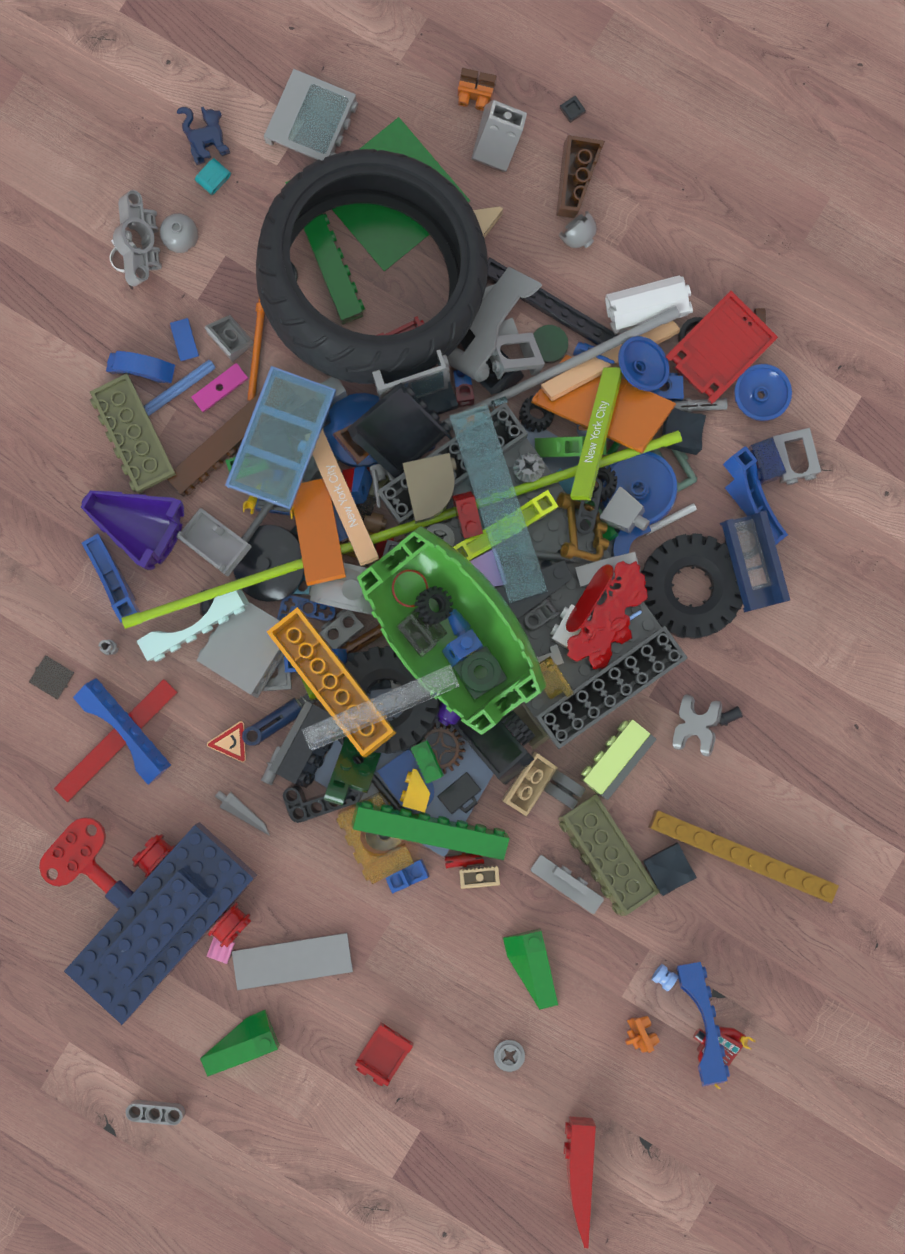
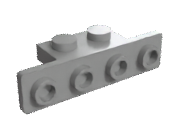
[530,855,604,914]

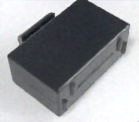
[437,772,481,814]

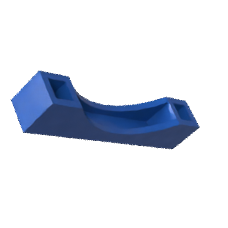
[73,678,171,785]
[676,962,730,1087]

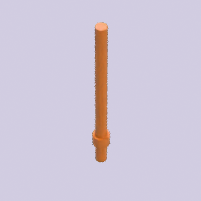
[247,298,265,401]

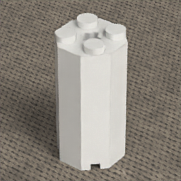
[605,275,693,335]

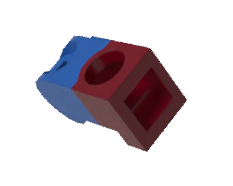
[453,370,474,407]

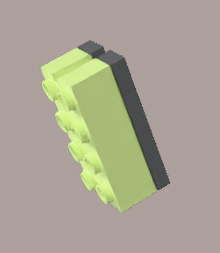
[580,719,657,800]

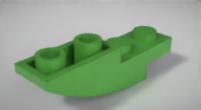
[535,436,607,457]

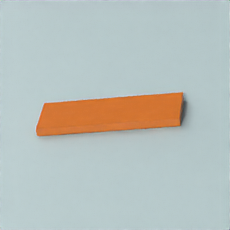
[290,478,346,586]

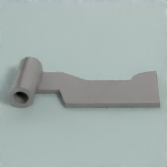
[447,267,542,382]

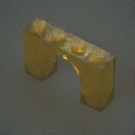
[336,792,414,884]

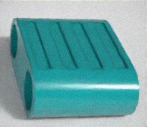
[194,158,231,195]

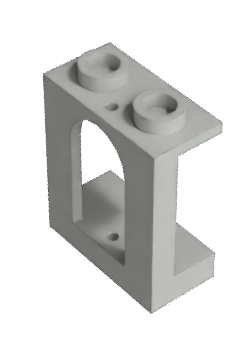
[489,333,545,379]
[769,428,821,485]

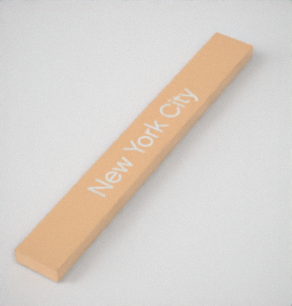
[304,429,379,566]

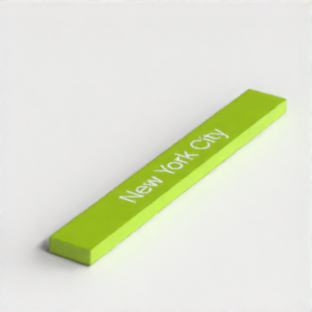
[570,367,623,500]

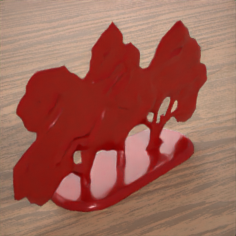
[566,561,648,669]

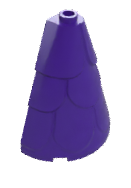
[81,490,184,570]

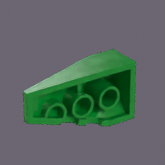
[503,929,558,1010]
[200,1010,280,1077]

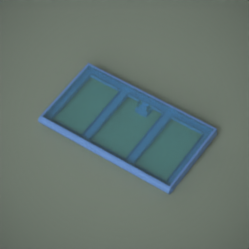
[225,366,336,510]

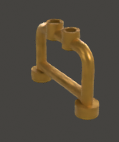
[556,492,609,562]

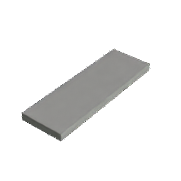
[232,933,353,990]

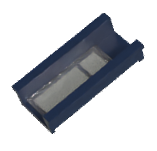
[720,511,790,613]

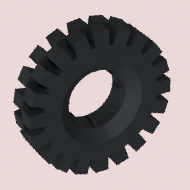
[641,533,743,639]
[340,646,440,754]

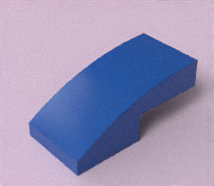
[170,318,199,361]
[385,859,430,894]

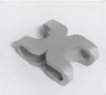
[673,694,722,756]

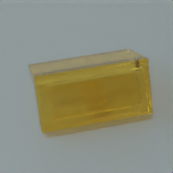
[539,656,574,699]

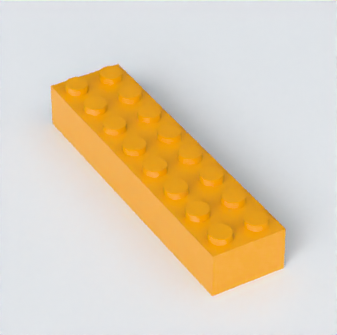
[267,607,397,757]

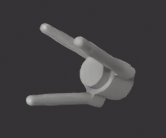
[369,464,394,508]

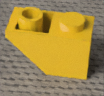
[400,768,430,813]

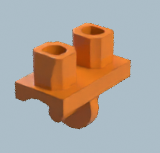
[625,1016,660,1053]

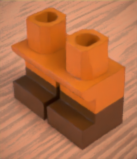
[458,68,497,111]

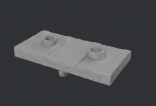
[177,508,251,577]

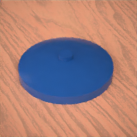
[324,393,380,468]
[601,452,678,527]

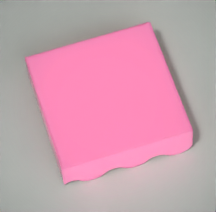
[206,937,235,964]

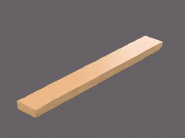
[541,321,680,401]

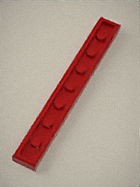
[54,679,178,802]

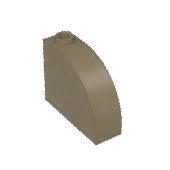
[403,453,457,524]

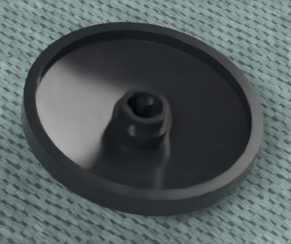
[233,525,305,602]

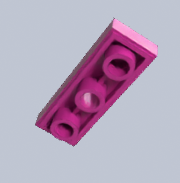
[191,363,248,413]

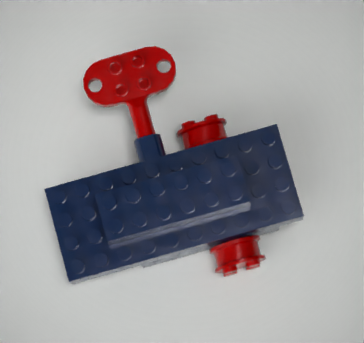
[39,817,257,1025]

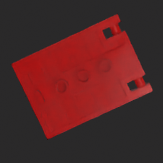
[665,291,778,404]

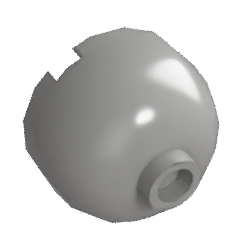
[559,211,597,248]
[160,213,198,253]

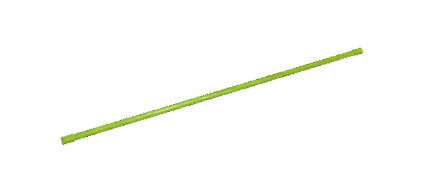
[121,430,682,629]

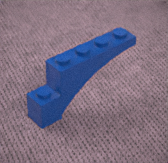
[723,446,788,545]
[81,534,140,623]

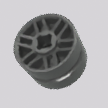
[544,770,586,810]

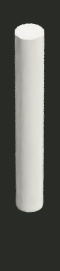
[646,503,697,536]

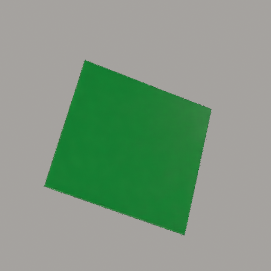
[332,117,470,272]

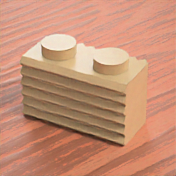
[459,865,500,889]

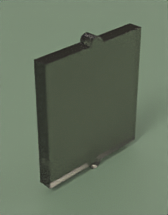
[29,655,74,700]

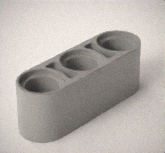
[125,1100,185,1125]

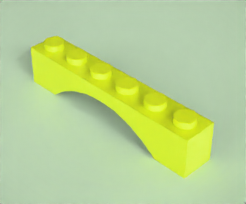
[453,490,558,561]

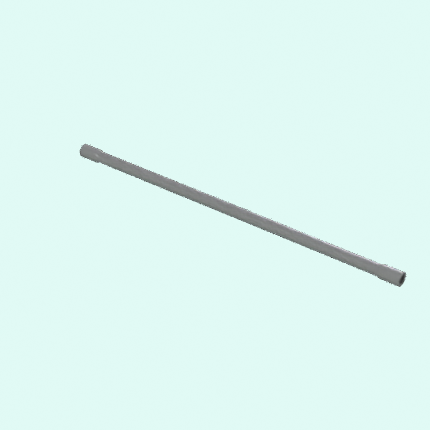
[441,306,680,427]

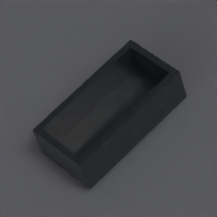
[452,718,534,785]

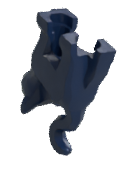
[177,107,230,166]

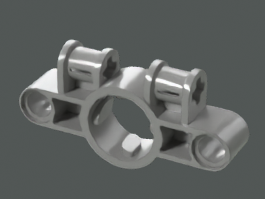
[113,190,162,286]

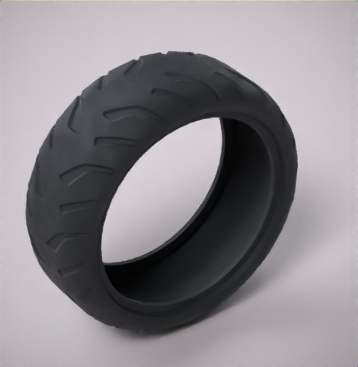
[256,149,488,384]

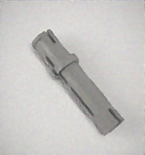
[672,398,727,413]

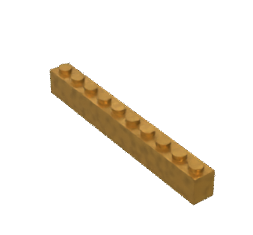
[648,810,839,904]

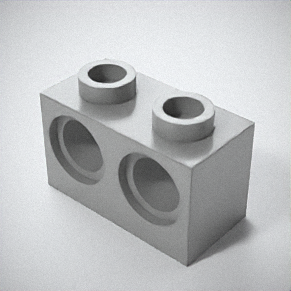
[320,609,365,649]

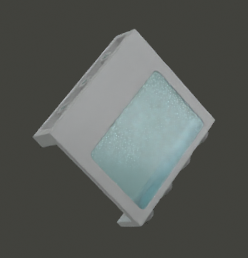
[264,69,358,160]
[372,350,451,400]

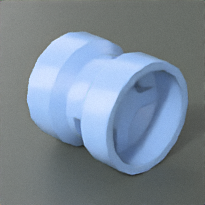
[651,964,678,991]

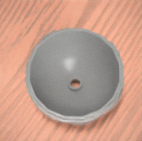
[309,563,373,615]

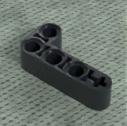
[283,784,364,823]

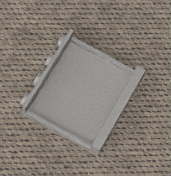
[196,602,284,698]

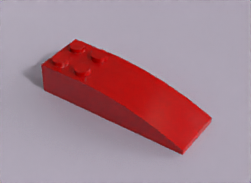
[564,1116,596,1248]

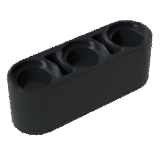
[577,477,603,534]

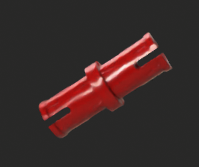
[444,852,484,869]

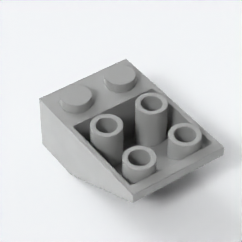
[471,100,527,172]

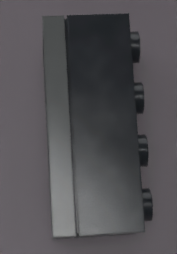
[269,701,341,788]

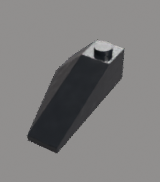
[461,328,524,395]

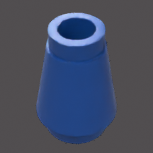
[448,609,471,637]

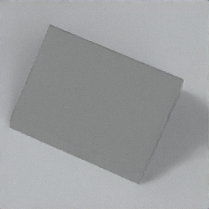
[205,315,254,362]

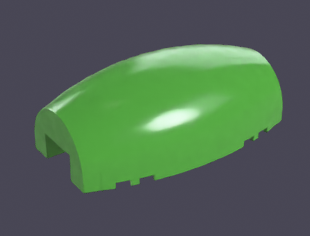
[357,526,546,735]

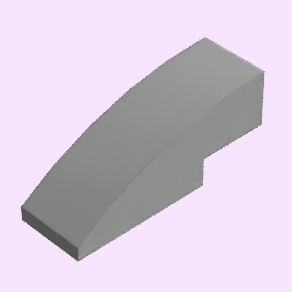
[575,552,641,587]

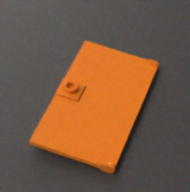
[531,355,676,454]

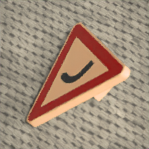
[207,721,246,762]

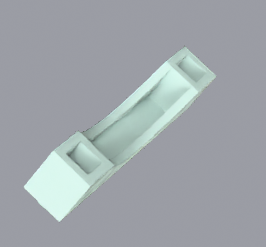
[137,589,249,662]

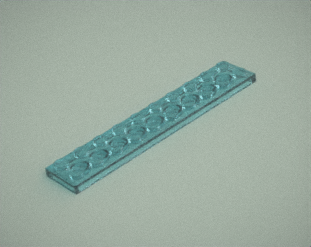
[449,404,547,604]

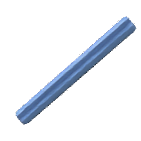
[144,360,215,416]

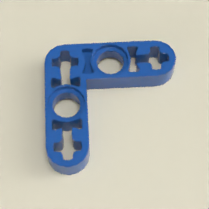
[277,595,336,621]

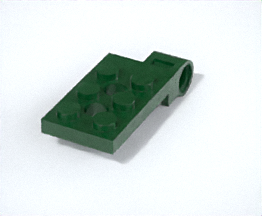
[324,736,381,806]

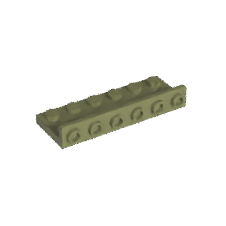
[90,373,176,495]
[558,794,660,916]

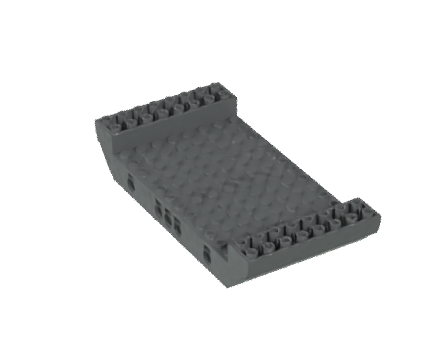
[377,402,688,749]

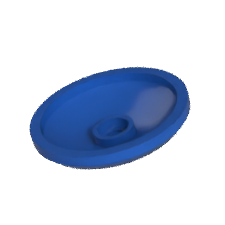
[618,336,669,391]
[734,364,792,421]

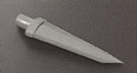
[215,790,270,836]

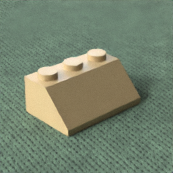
[501,751,558,816]

